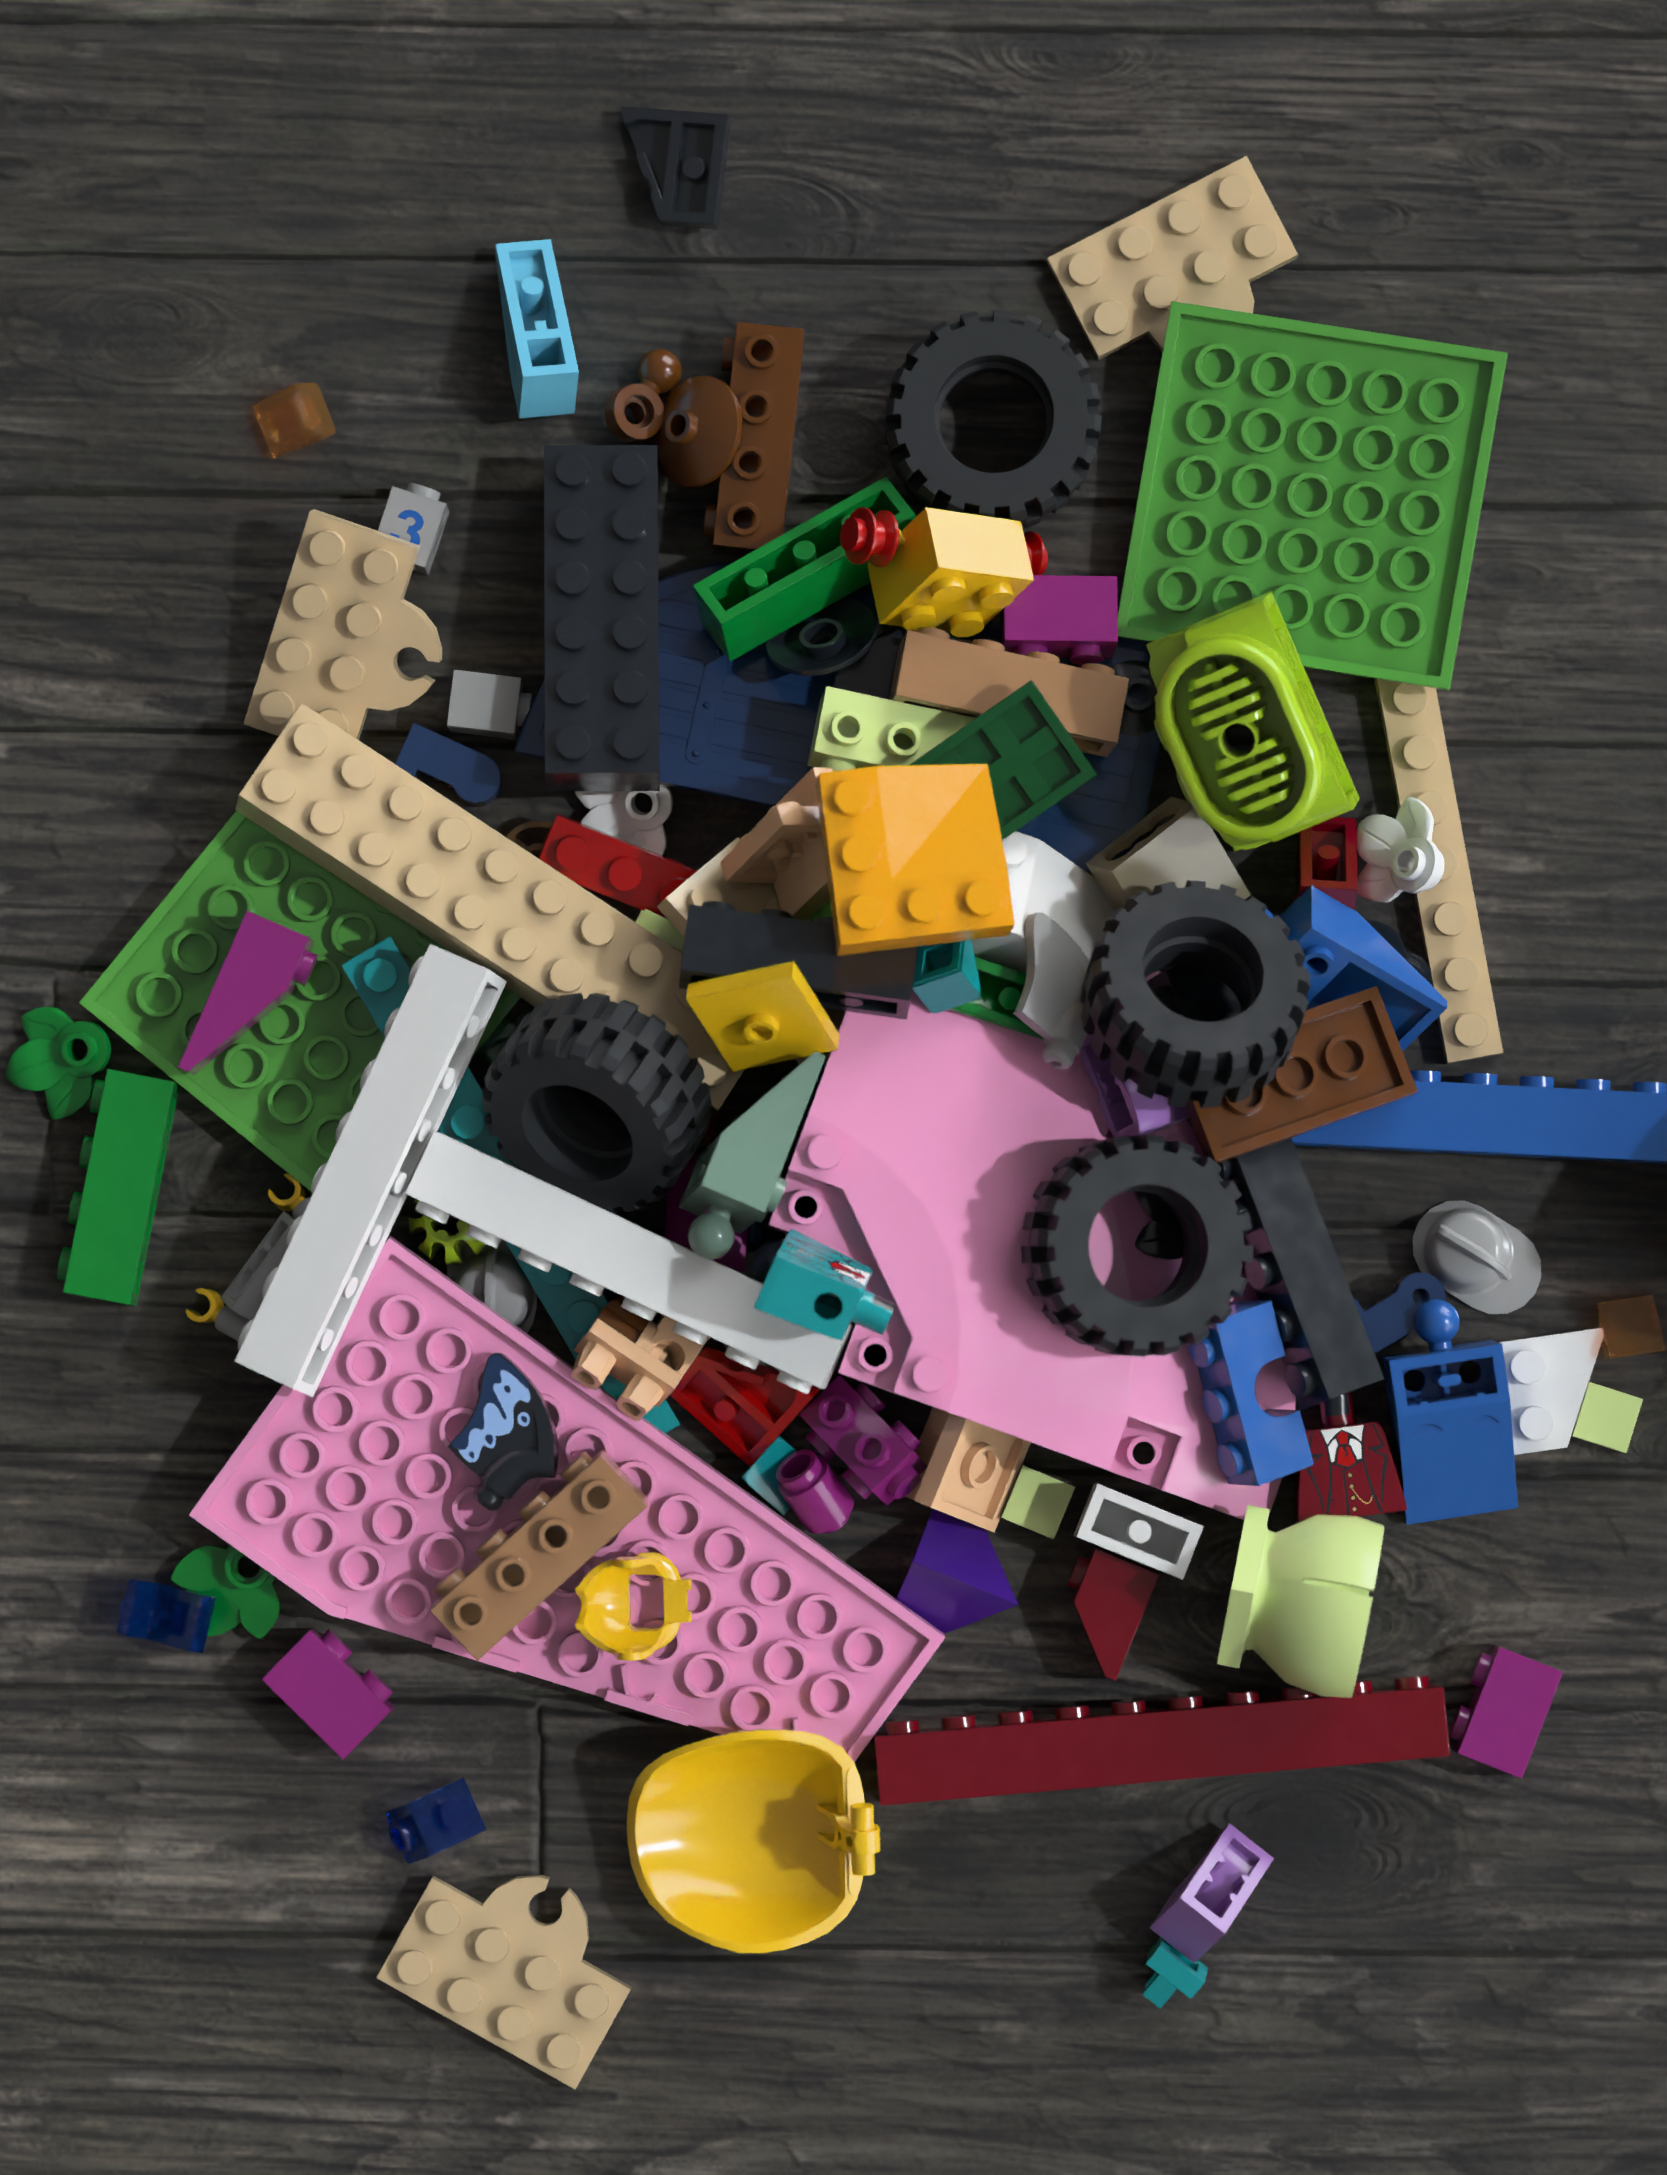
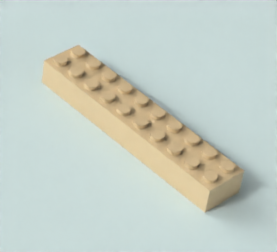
[235,703,745,1119]

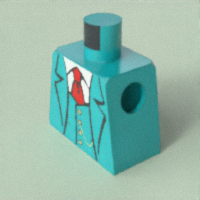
[753,1229,896,1340]

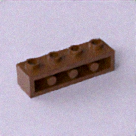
[704,322,804,556]

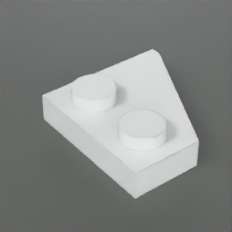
[1499,1328,1604,1455]

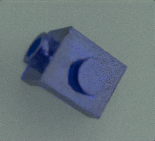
[117,1579,216,1653]
[386,1778,487,1864]

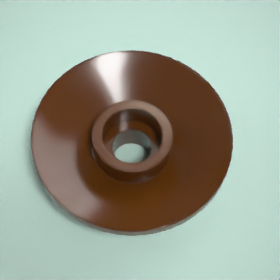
[653,376,742,488]

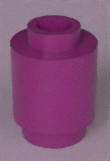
[776,1450,854,1534]

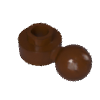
[604,349,682,443]

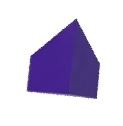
[896,1508,1018,1634]

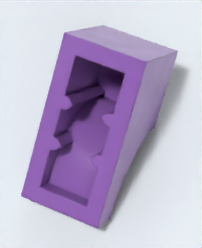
[1150,1823,1274,1963]

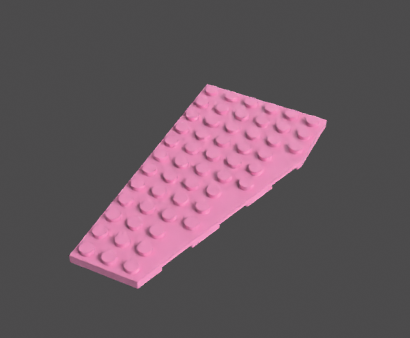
[189,1236,946,1762]

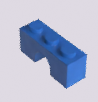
[1188,1300,1314,1486]

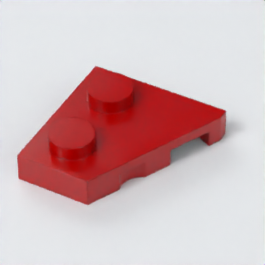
[670,1347,820,1467]

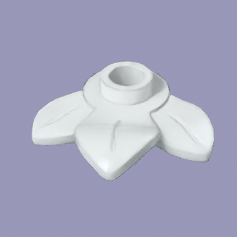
[575,784,673,856]
[1356,796,1445,903]

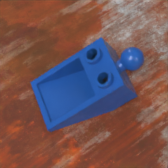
[1265,884,1447,1052]
[1381,1299,1518,1525]

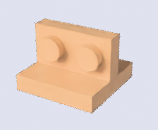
[720,767,833,920]
[905,1407,1031,1533]

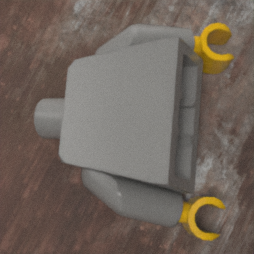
[186,1174,311,1341]

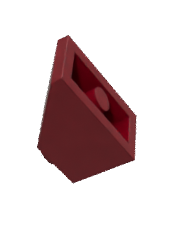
[1293,817,1358,910]
[1067,1548,1159,1681]

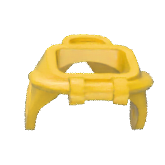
[575,1552,692,1661]

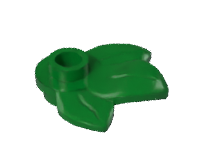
[6,1007,111,1120]
[171,1545,280,1639]

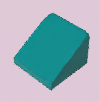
[912,940,980,1013]
[741,1436,797,1515]

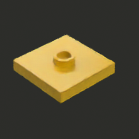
[686,961,840,1072]

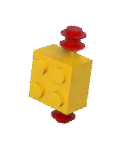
[840,507,1048,637]

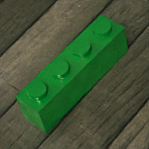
[693,477,916,662]
[57,1069,180,1306]

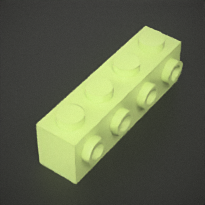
[807,686,975,771]

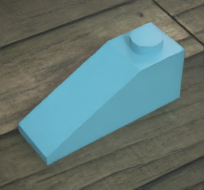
[495,239,579,418]

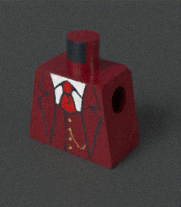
[1294,1392,1407,1523]

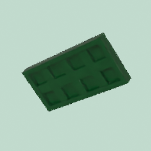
[908,680,1097,841]

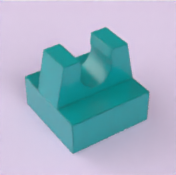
[1142,1937,1208,2009]

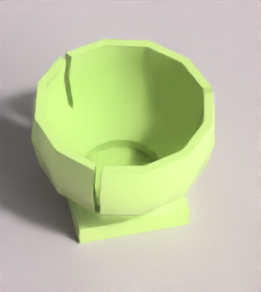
[1217,1505,1384,1698]

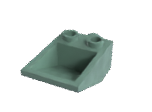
[678,1051,826,1259]

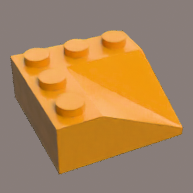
[815,764,1015,956]

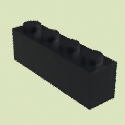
[679,901,917,1019]

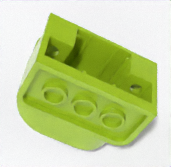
[1146,591,1360,851]

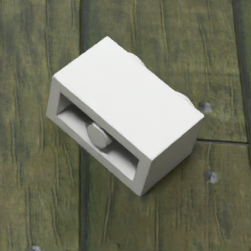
[1073,1483,1204,1580]

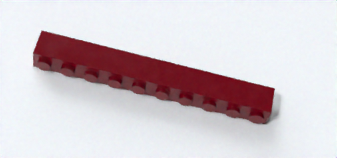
[874,1675,1450,1806]

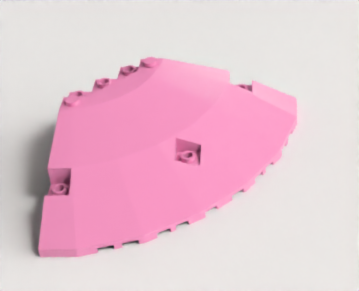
[769,946,1296,1520]

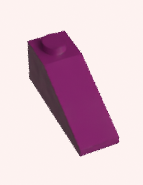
[178,911,318,1075]

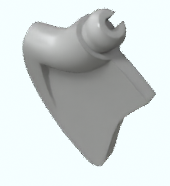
[1014,912,1090,1070]

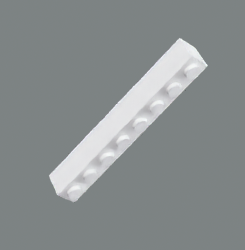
[234,944,507,1397]
[405,1131,854,1394]

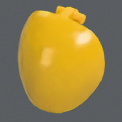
[627,1729,880,1953]

